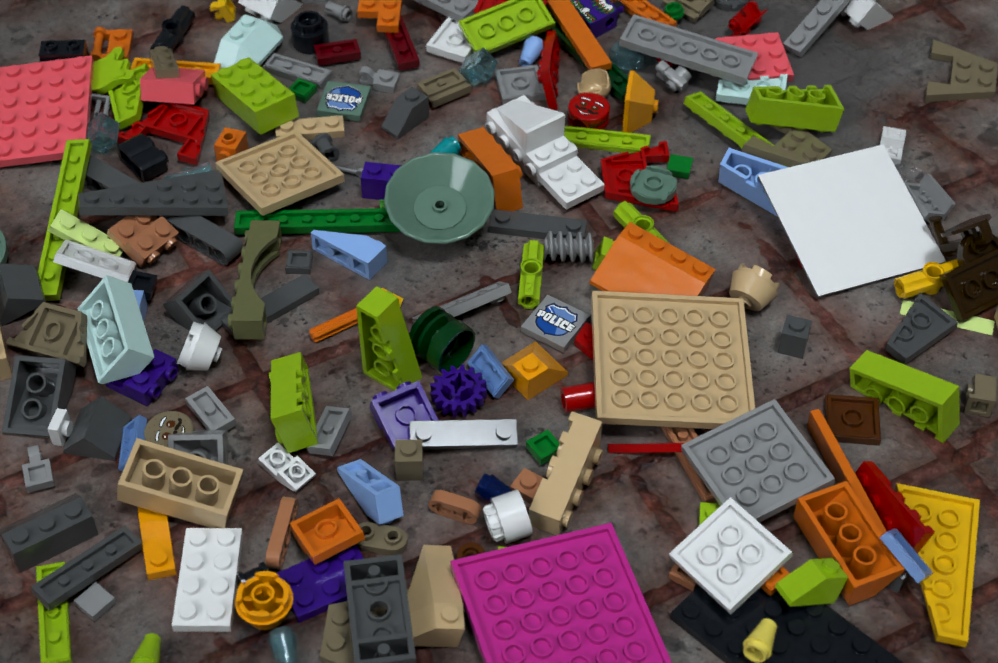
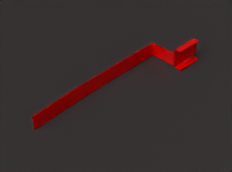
[608,443,684,453]

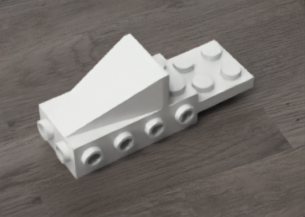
[485,95,605,210]

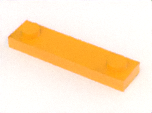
[137,506,177,580]

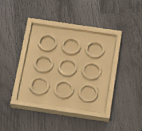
[215,130,345,216]

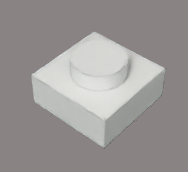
[47,408,73,447]

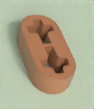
[428,490,482,524]

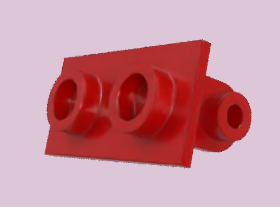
[728,1,767,37]

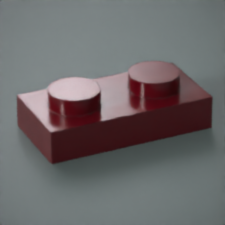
[314,39,361,66]

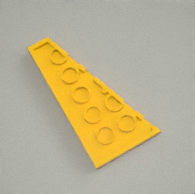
[895,483,980,648]

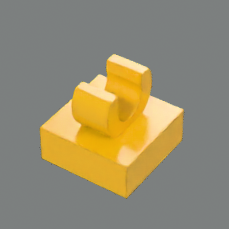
[210,0,236,23]

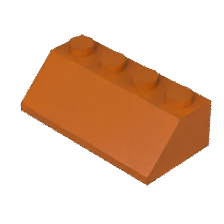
[793,481,905,606]

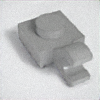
[359,66,400,94]
[22,445,55,493]

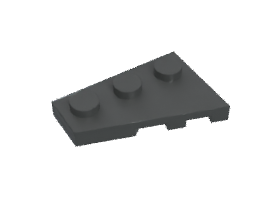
[885,293,958,364]

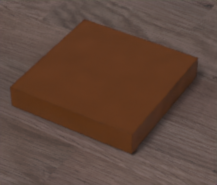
[824,394,881,446]

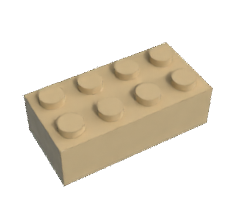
[117,438,244,528]

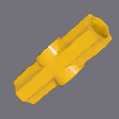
[893,259,959,299]

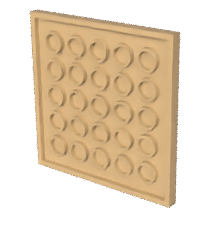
[591,291,755,429]

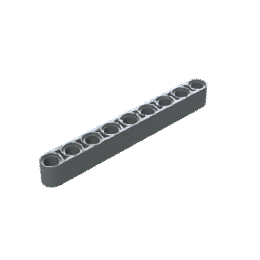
[84,156,244,265]

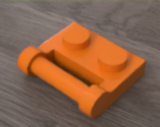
[89,27,134,62]

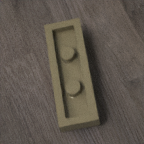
[149,46,179,79]

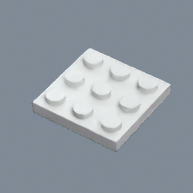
[669,497,793,615]

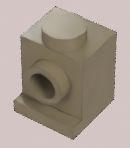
[964,374,997,417]

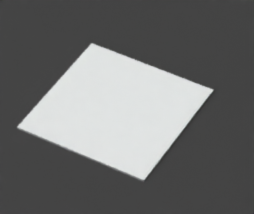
[758,145,946,297]

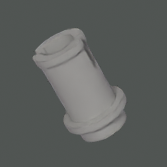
[325,1,353,22]

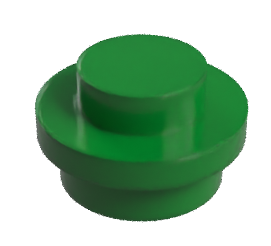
[663,2,685,21]

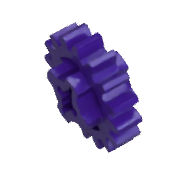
[430,365,487,417]

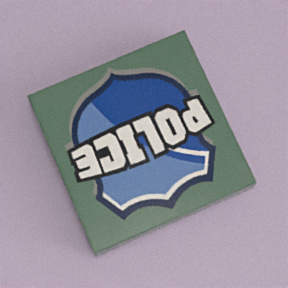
[316,81,371,122]

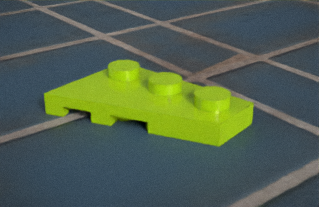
[108,63,149,130]

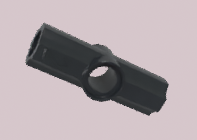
[150,5,195,51]

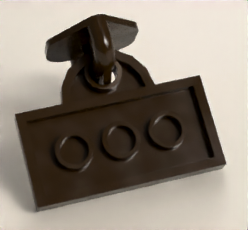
[928,214,998,321]

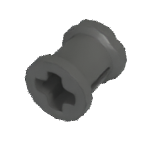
[312,133,339,162]

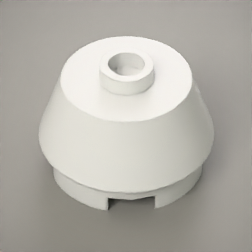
[177,322,222,371]

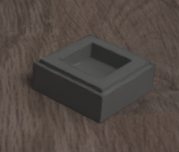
[285,250,313,275]

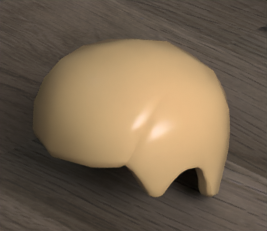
[577,68,611,98]

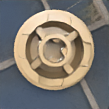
[729,263,780,311]

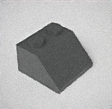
[163,269,233,331]

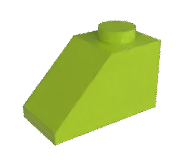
[775,558,849,607]

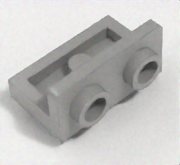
[904,174,955,222]

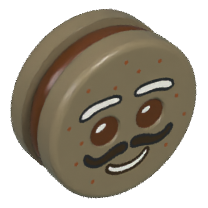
[144,411,195,447]

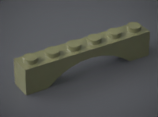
[228,220,282,339]

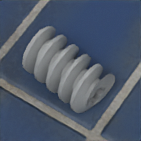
[544,231,594,263]

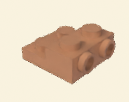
[107,215,179,268]

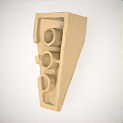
[407,545,465,647]

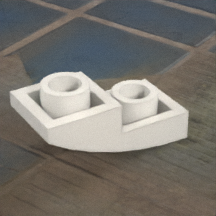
[258,443,316,492]

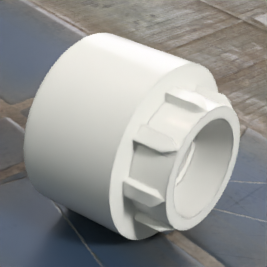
[483,489,533,544]

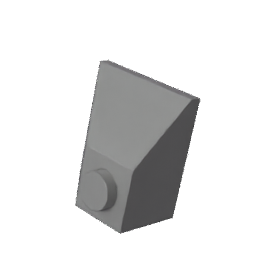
[168,430,228,464]

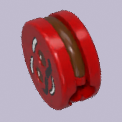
[568,93,610,130]

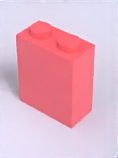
[140,67,209,104]

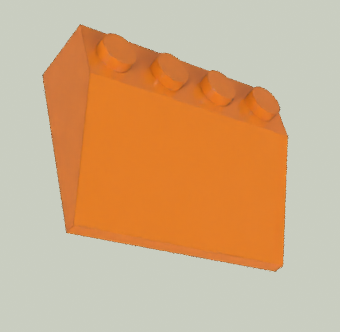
[589,222,716,296]

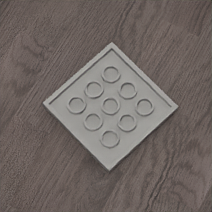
[681,399,835,522]

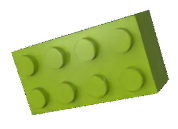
[211,57,299,135]

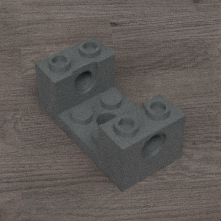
[343,554,416,663]

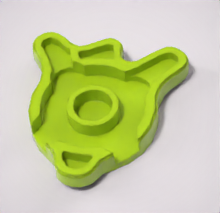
[92,47,136,95]

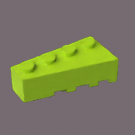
[745,85,844,132]
[356,286,422,391]

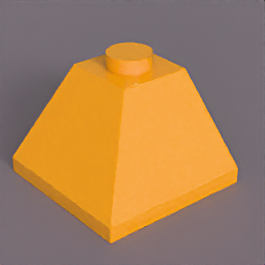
[623,70,659,133]
[501,341,568,400]

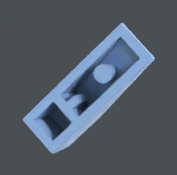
[311,230,388,280]
[337,459,404,525]

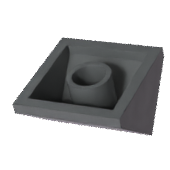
[0,263,46,326]
[63,396,132,461]

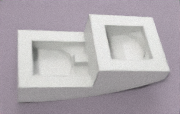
[880,126,906,168]

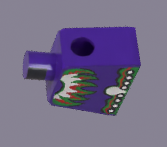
[571,0,624,38]

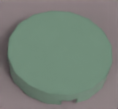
[630,166,677,205]

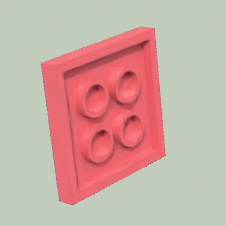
[715,32,794,82]

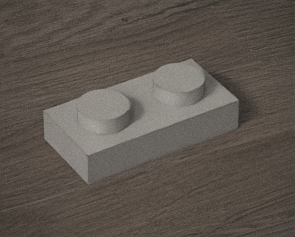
[185,386,236,430]
[307,406,352,456]

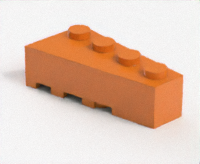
[458,127,523,211]

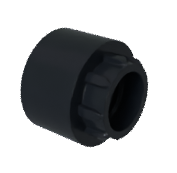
[291,11,330,55]

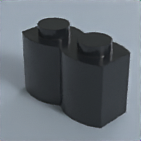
[117,133,169,182]

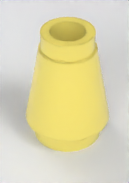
[743,618,777,663]

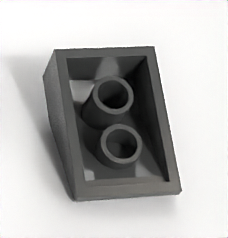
[2,355,77,437]

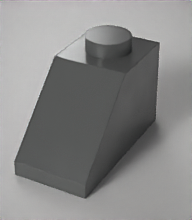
[382,87,429,140]

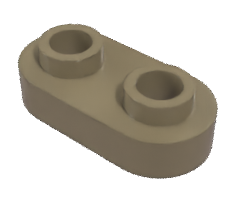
[356,522,408,556]

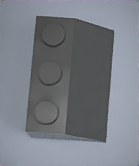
[0,493,99,573]

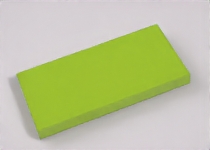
[458,0,555,59]

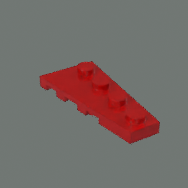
[855,461,935,554]

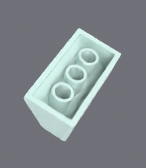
[77,275,154,384]

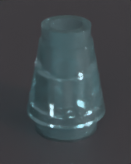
[268,627,297,663]

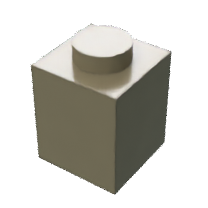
[395,439,424,481]

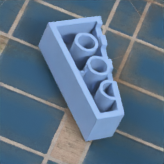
[718,148,789,216]

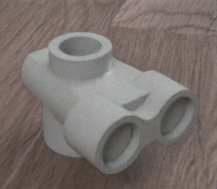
[655,60,692,93]

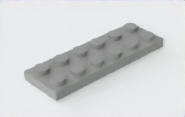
[619,14,758,85]

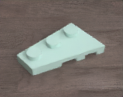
[716,74,788,105]

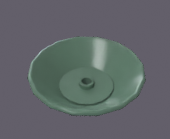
[384,152,495,244]

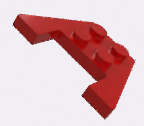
[116,102,210,166]
[600,141,679,211]

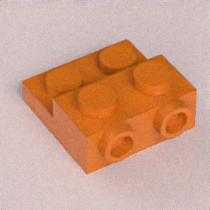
[289,498,365,565]

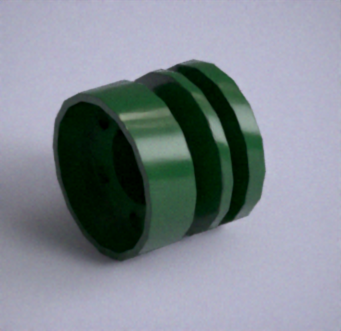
[409,306,475,373]

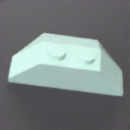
[214,14,283,68]

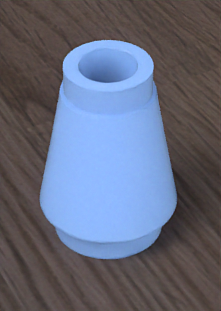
[519,36,544,67]

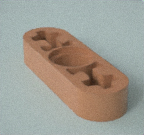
[265,496,298,570]

